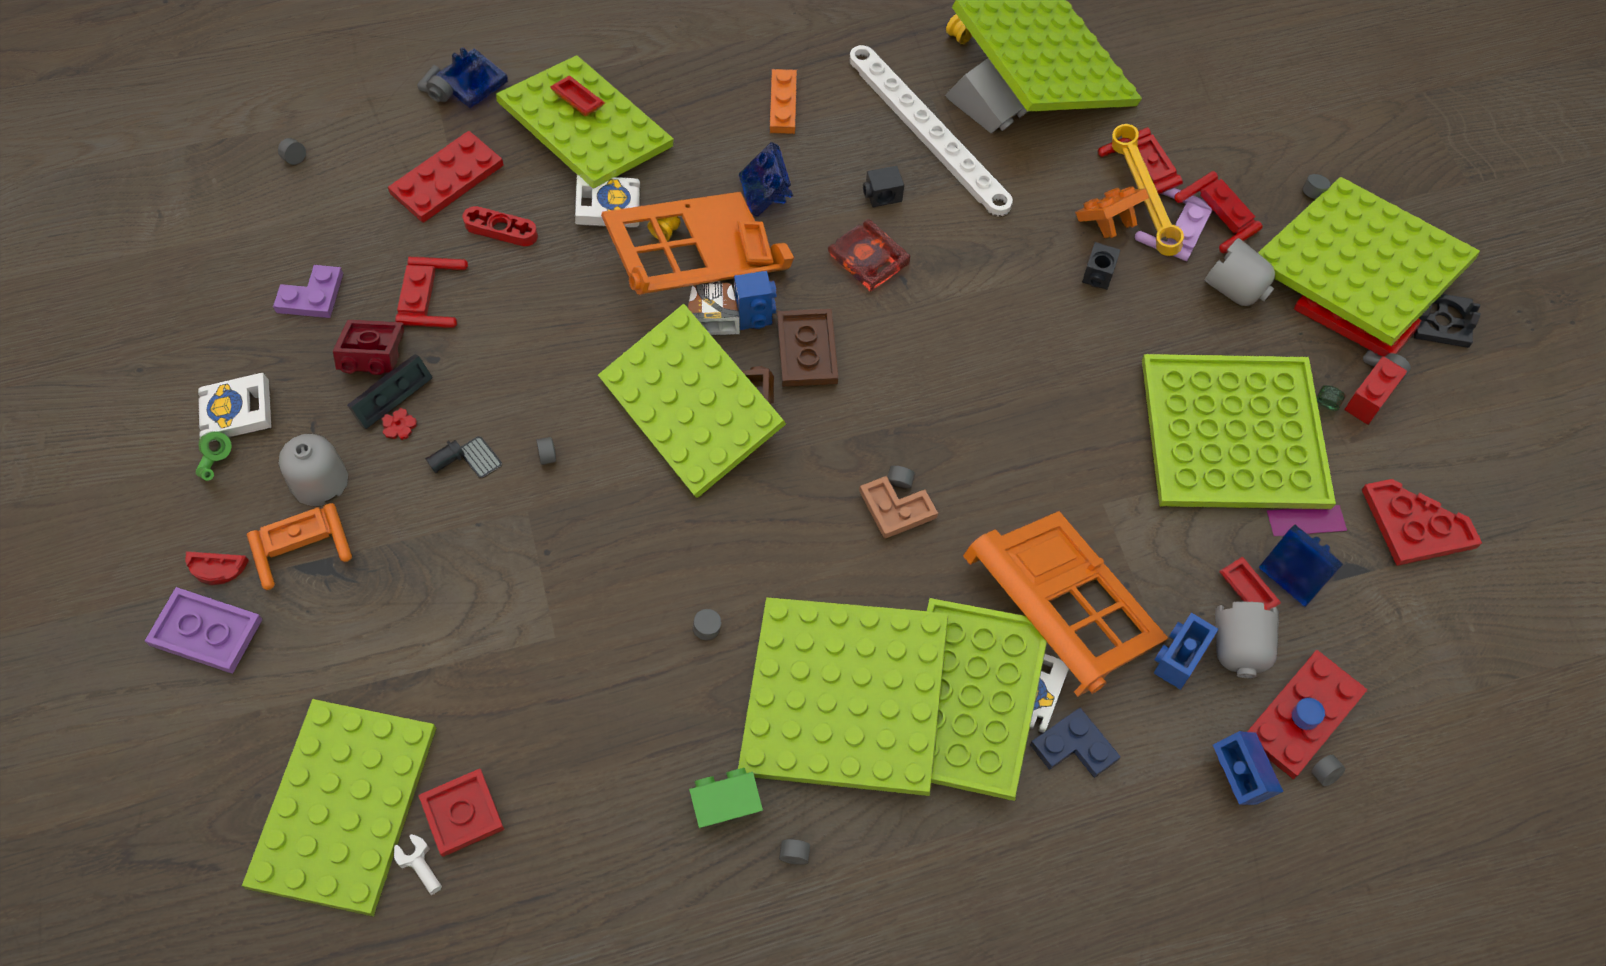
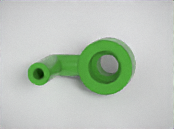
[196,431,232,481]

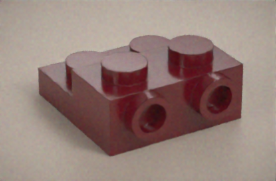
[333,320,404,375]

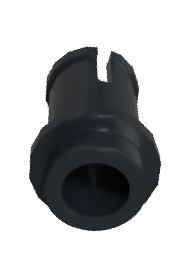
[425,440,465,474]

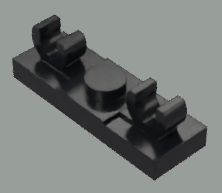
[347,354,433,429]

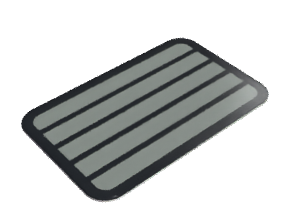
[461,436,502,478]

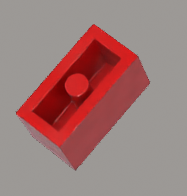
[1344,356,1407,425]

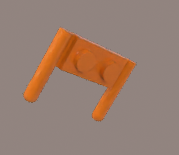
[247,503,352,590]

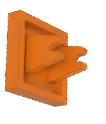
[1075,186,1149,238]

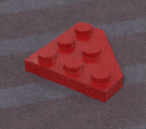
[1362,479,1482,566]

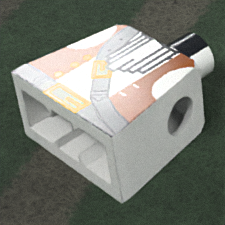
[688,281,740,335]

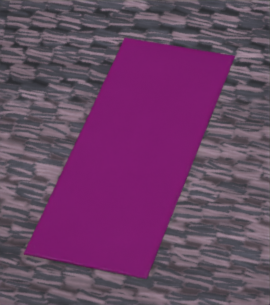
[1267,505,1347,536]

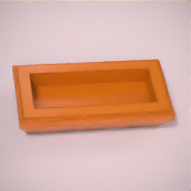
[737,221,773,265]

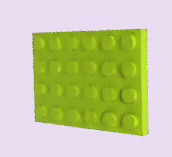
[496,55,674,189]
[598,304,786,498]
[927,598,1047,801]
[242,699,436,917]

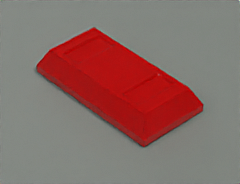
[550,75,605,117]
[1219,557,1281,611]

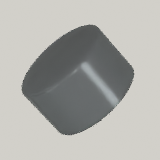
[278,138,306,165]
[1303,174,1330,199]
[536,437,556,465]
[887,466,915,489]
[693,609,721,640]
[1312,755,1346,786]
[779,839,811,865]

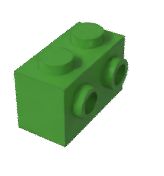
[689,768,763,828]

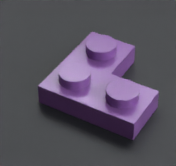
[273,265,343,318]

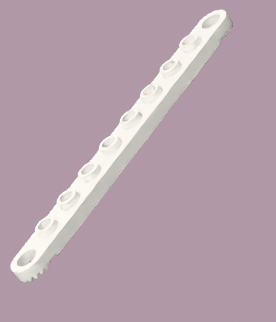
[850,45,1013,217]

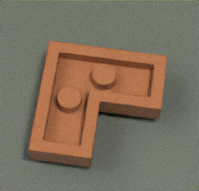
[859,476,938,539]

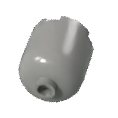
[1205,238,1275,306]
[279,434,348,506]
[1215,602,1279,678]

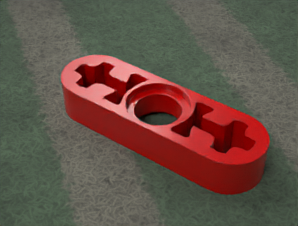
[462,206,538,246]

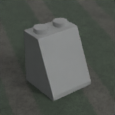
[945,58,1028,133]

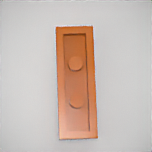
[770,69,797,134]

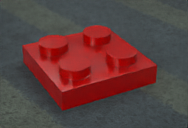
[418,769,505,857]

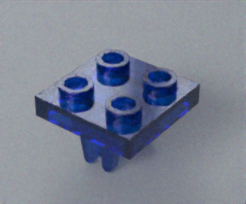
[436,47,508,108]
[739,142,793,217]
[1259,524,1343,607]

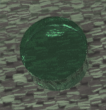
[1316,385,1346,411]

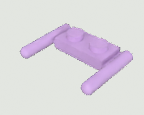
[1135,188,1213,261]

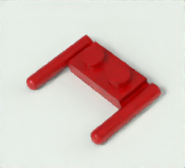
[1098,127,1183,194]
[1174,171,1263,254]
[395,256,468,328]

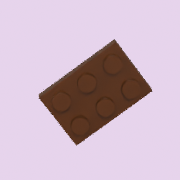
[777,309,838,387]

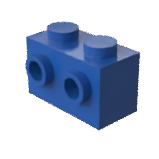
[734,271,777,330]
[1154,613,1218,690]
[1213,731,1283,805]

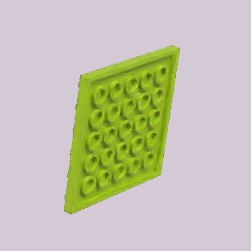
[952,0,1142,111]
[1258,177,1480,346]
[1142,354,1336,509]
[738,597,948,796]

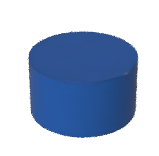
[1292,698,1325,730]

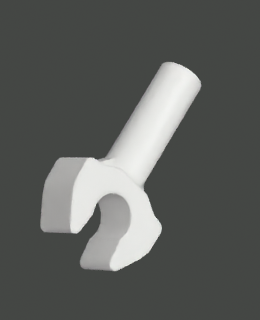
[394,834,442,895]

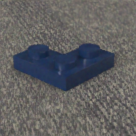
[1030,707,1121,778]

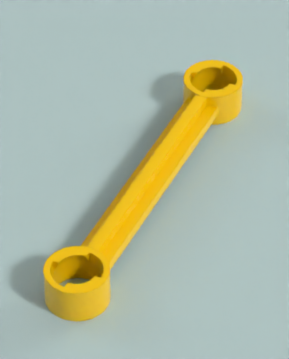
[1112,124,1184,256]

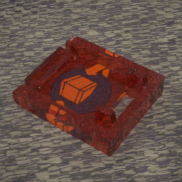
[828,219,911,292]

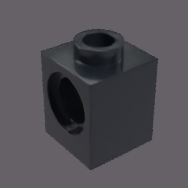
[863,165,904,208]
[1082,242,1121,290]

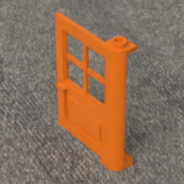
[601,192,794,295]
[963,511,1169,697]

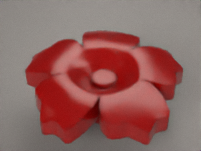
[381,408,417,440]

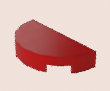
[185,551,249,585]

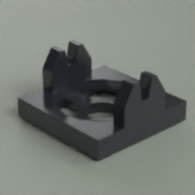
[1414,294,1481,348]

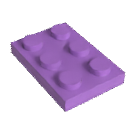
[145,587,262,674]

